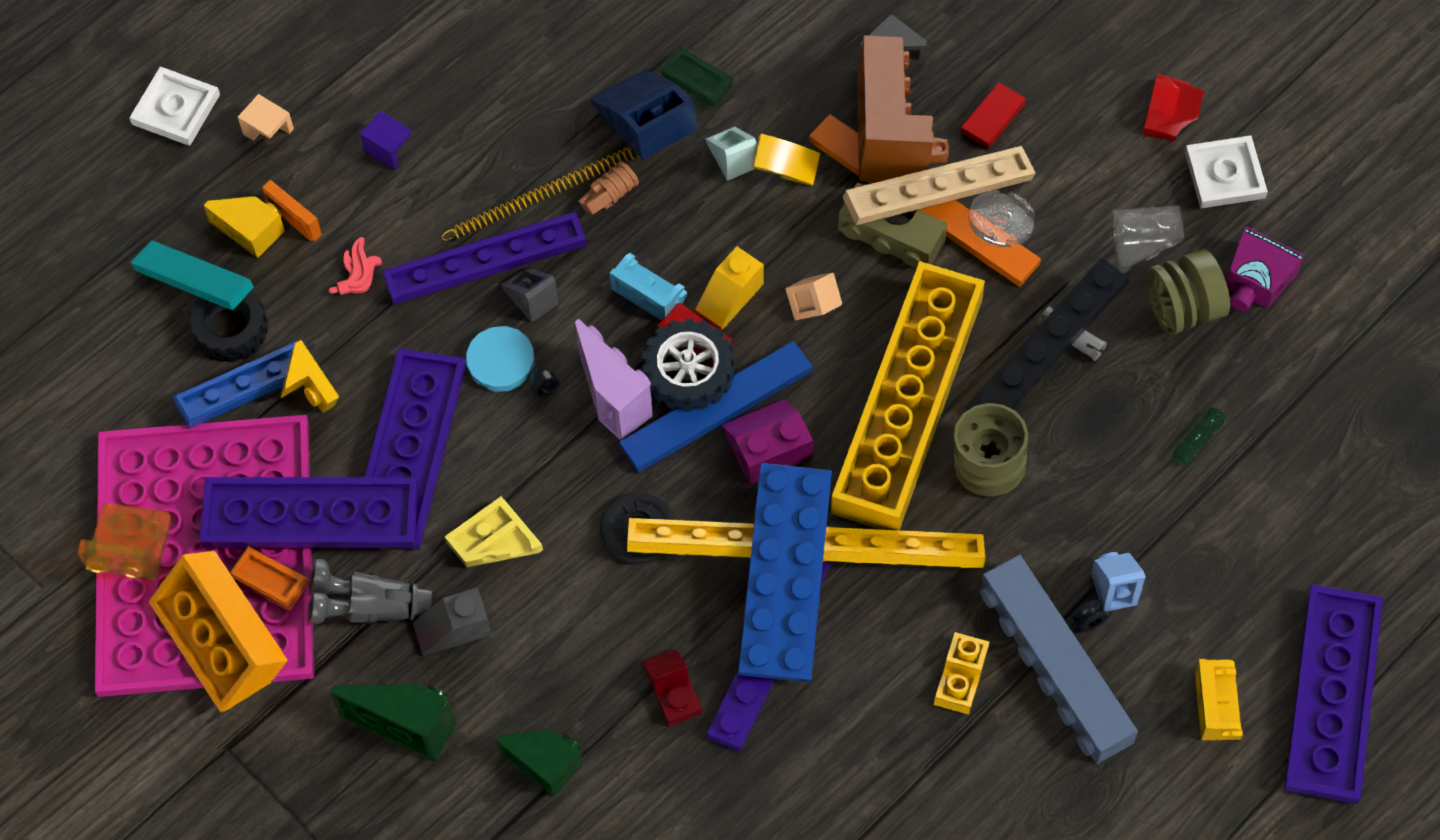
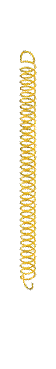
[442,146,639,240]

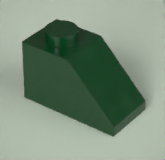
[496,730,583,797]

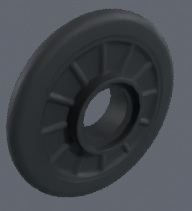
[600,492,676,564]

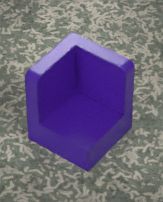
[360,111,411,169]

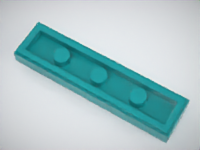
[130,240,254,311]

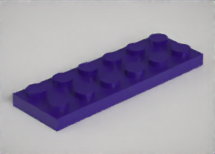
[365,348,467,550]
[199,477,418,548]
[1284,584,1383,804]

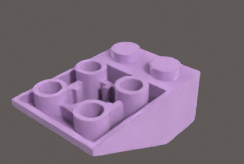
[575,319,653,441]

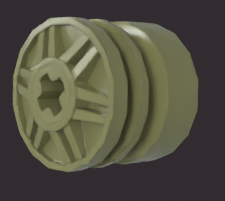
[1145,249,1230,335]
[953,403,1028,497]

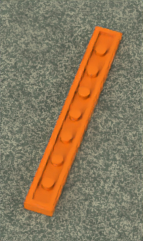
[809,114,1041,287]

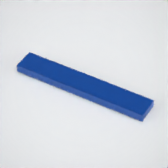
[619,341,813,473]

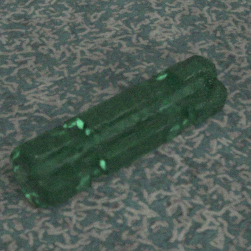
[1173,407,1225,466]

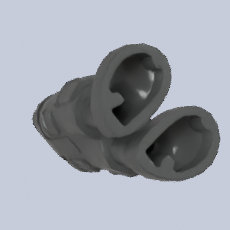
[308,559,432,624]

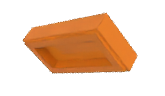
[262,180,322,242]
[230,546,309,611]

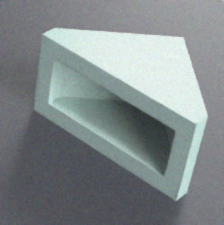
[705,127,757,181]

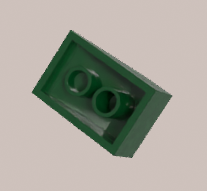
[330,684,456,762]

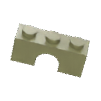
[838,182,948,268]

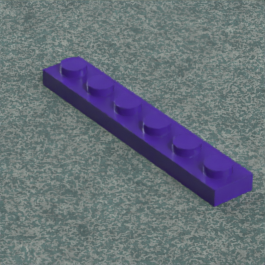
[383,212,587,305]
[707,562,829,752]

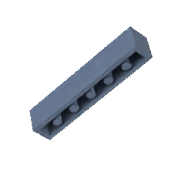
[980,555,1138,764]

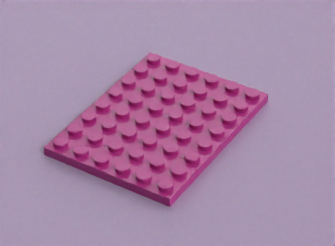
[95,415,314,697]

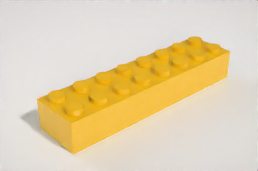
[831,261,985,530]

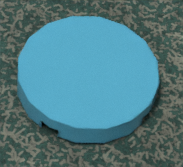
[466,326,535,392]

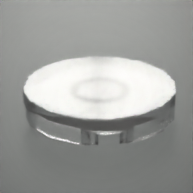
[968,190,1035,247]

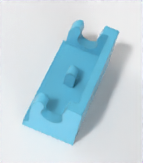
[610,253,688,321]

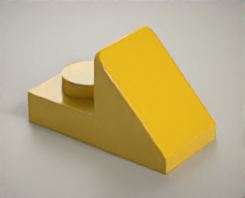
[281,340,339,413]

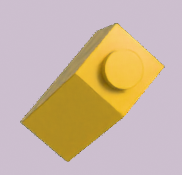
[203,196,285,258]
[695,246,764,331]

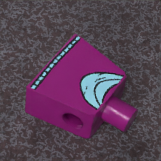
[1226,226,1304,312]

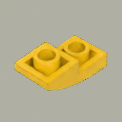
[751,134,820,186]
[934,632,990,715]

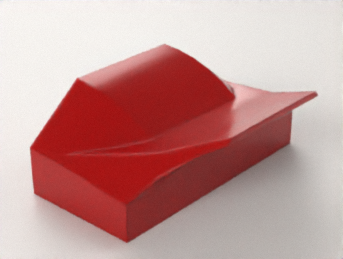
[1143,74,1204,142]

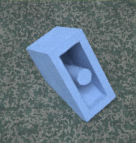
[1091,552,1145,612]

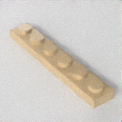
[843,146,1035,225]

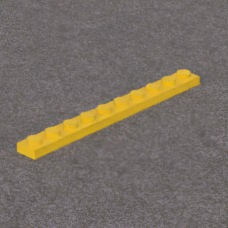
[627,518,985,568]

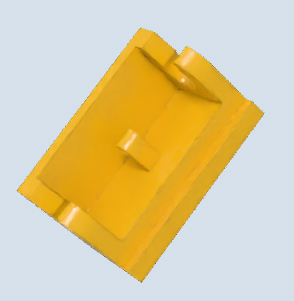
[1194,659,1243,741]

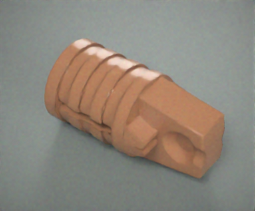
[578,161,639,215]

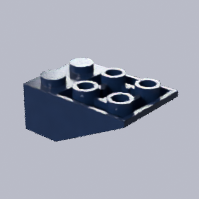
[590,70,698,161]

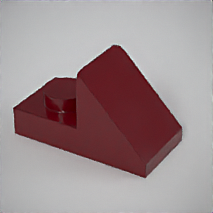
[642,649,702,727]

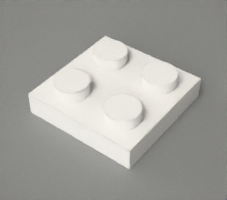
[129,67,220,146]
[1185,136,1268,209]

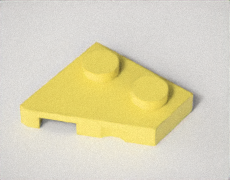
[445,496,543,567]

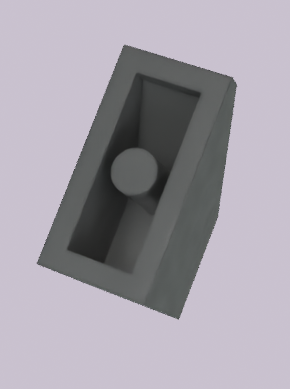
[413,587,492,656]

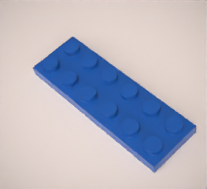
[738,463,832,683]

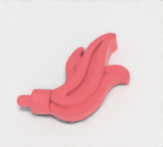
[328,237,382,295]

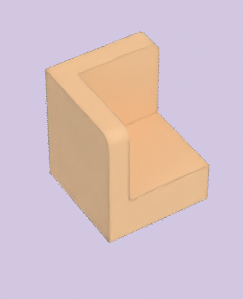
[238,94,294,141]
[785,272,842,321]

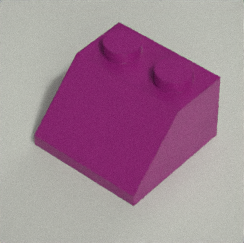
[721,399,814,484]

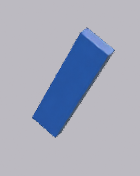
[173,342,297,429]

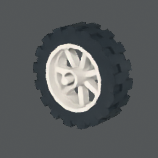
[642,318,734,412]

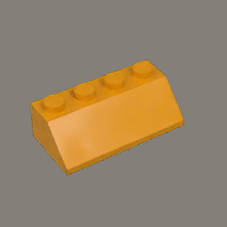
[148,551,288,712]

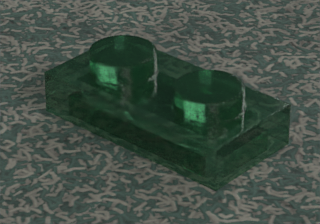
[661,46,733,107]

